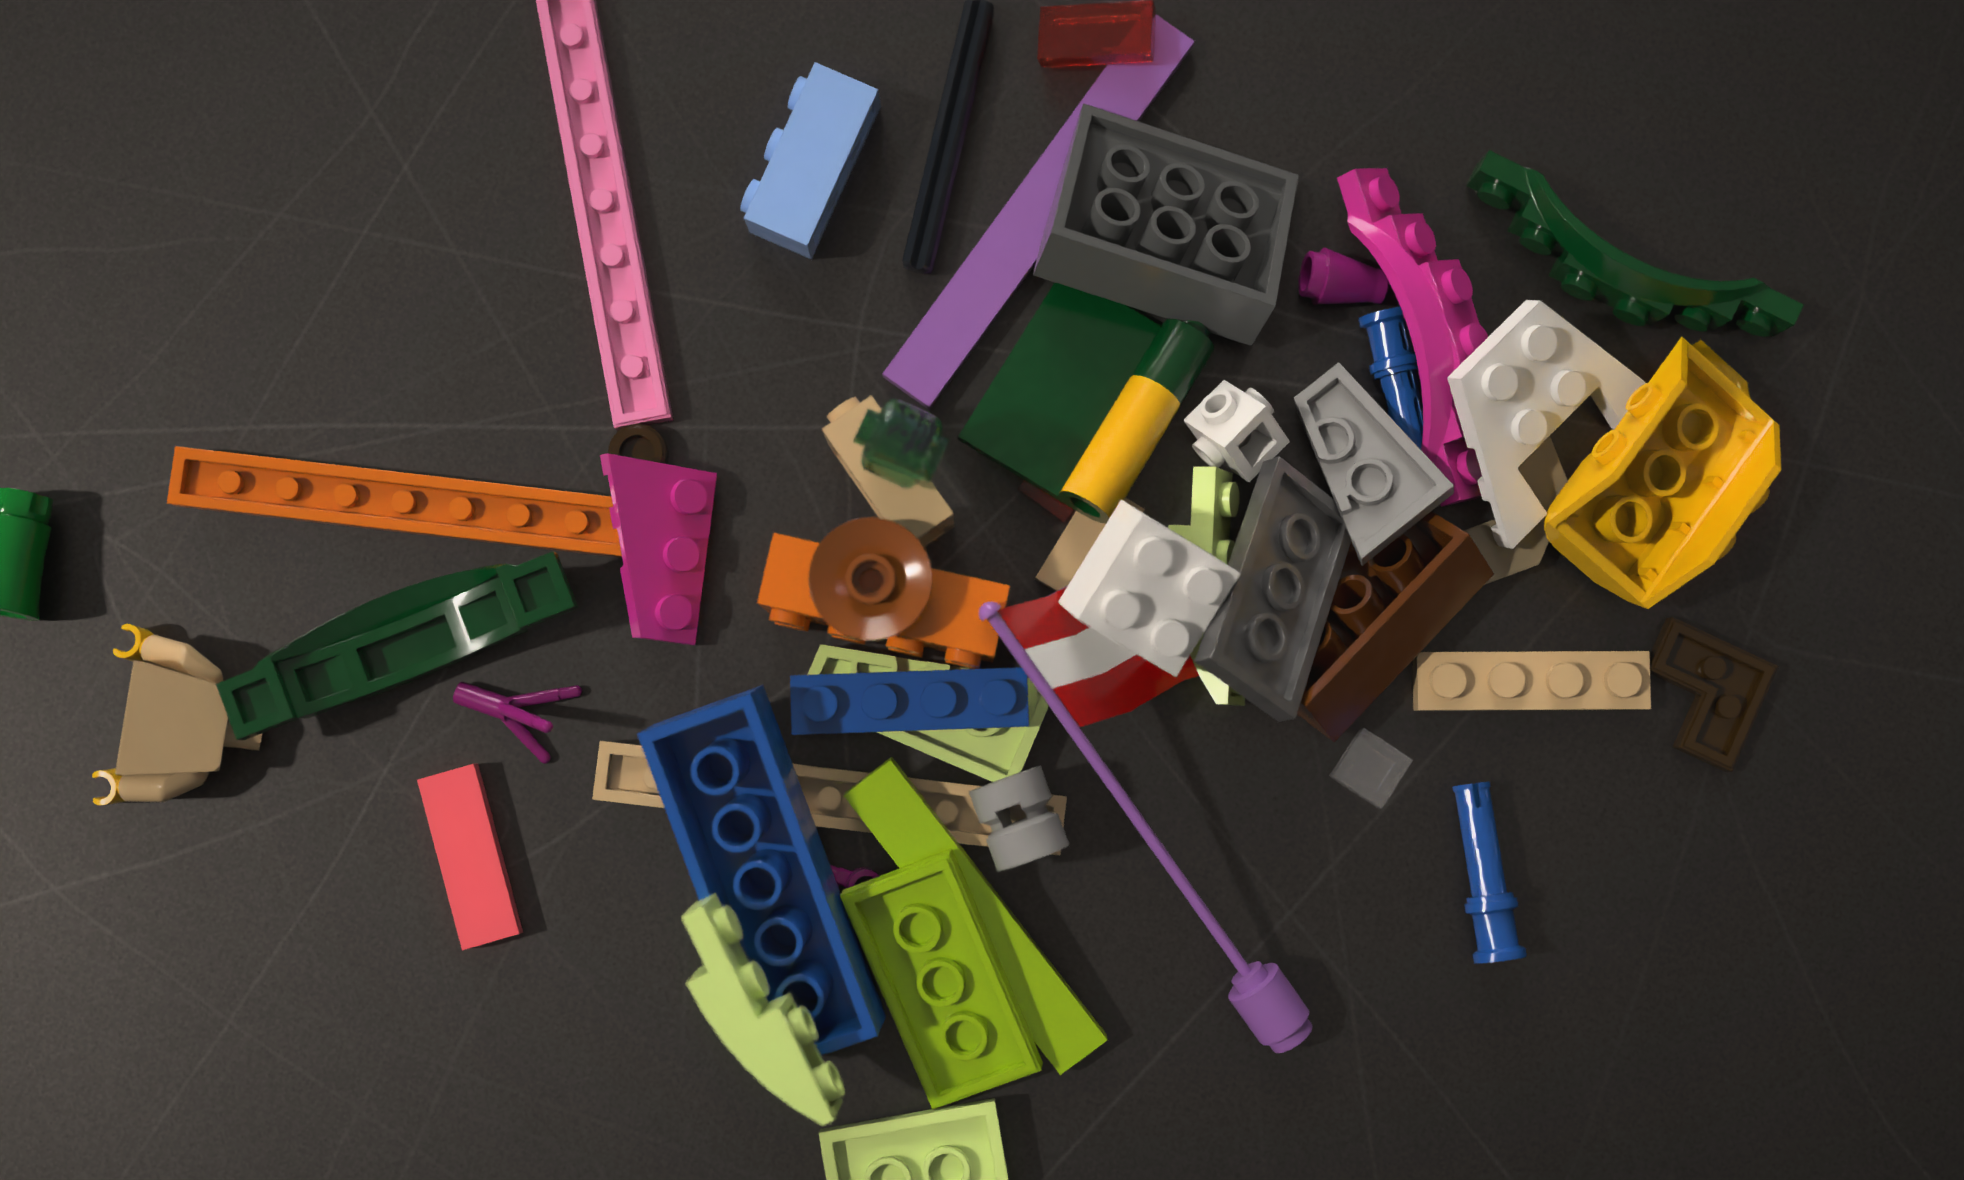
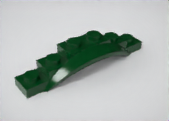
[1466,150,1804,337]
[216,551,578,740]

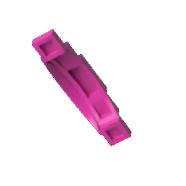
[1337,168,1488,507]

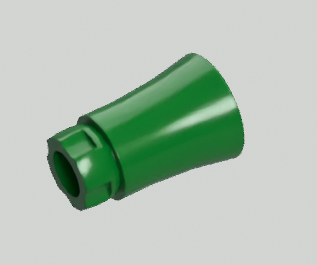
[0,487,53,621]

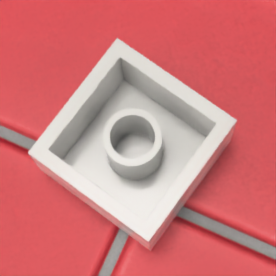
[1058,500,1241,677]

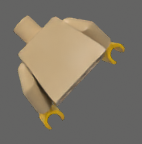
[92,624,262,806]

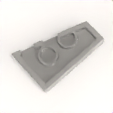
[1294,362,1454,566]

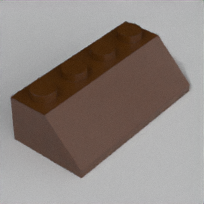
[1297,511,1494,743]

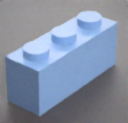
[740,62,881,259]

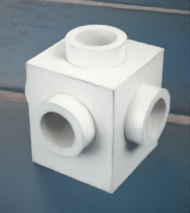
[1183,380,1290,482]

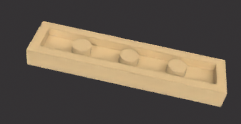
[1412,651,1651,711]

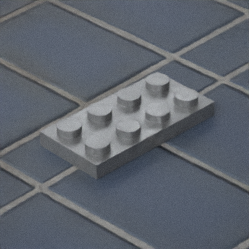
[1195,456,1351,722]

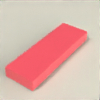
[417,764,523,950]

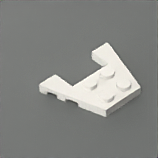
[1447,300,1646,549]

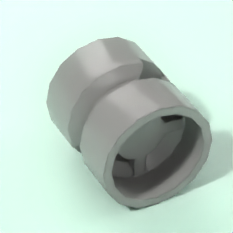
[969,766,1069,871]

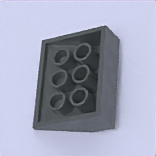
[1033,103,1299,346]

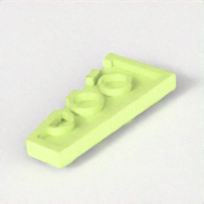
[807,644,1049,782]

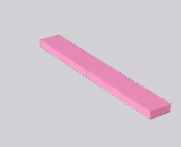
[536,0,673,431]

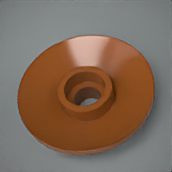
[809,517,932,641]

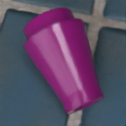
[1298,248,1389,305]

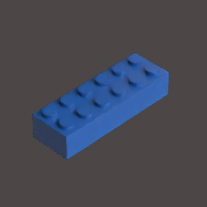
[637,685,886,1055]

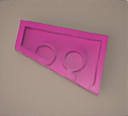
[600,453,717,645]

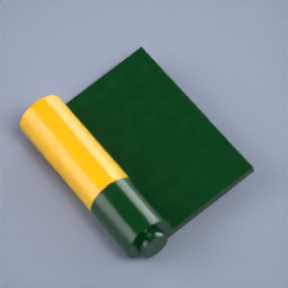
[957,283,1214,524]

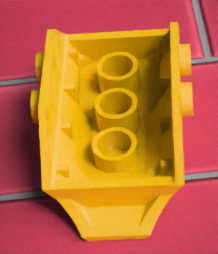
[1544,337,1781,609]

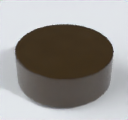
[608,424,669,464]

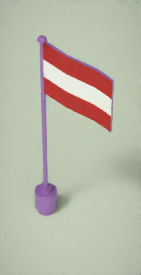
[979,586,1313,1053]

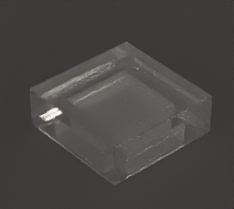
[1329,728,1413,809]

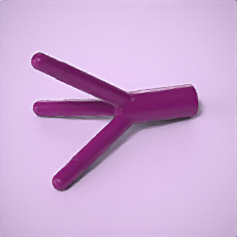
[453,681,582,764]

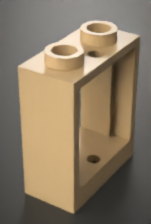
[822,395,955,548]

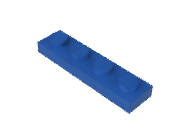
[790,667,1029,735]

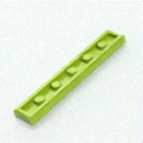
[844,757,1107,1075]

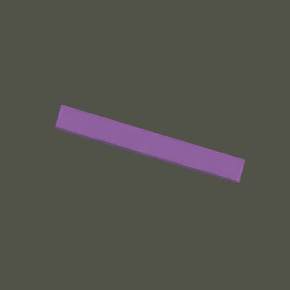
[883,9,1195,410]

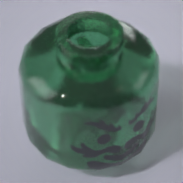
[853,399,949,489]

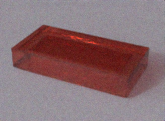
[1037,0,1156,68]

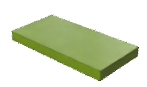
[840,849,1043,1109]

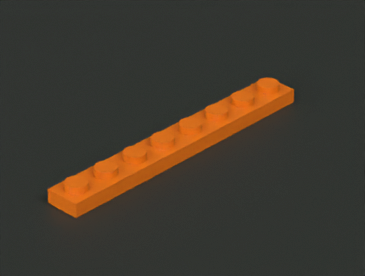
[167,446,622,558]

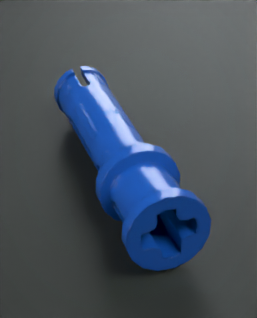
[1358,307,1423,450]
[1452,781,1527,963]

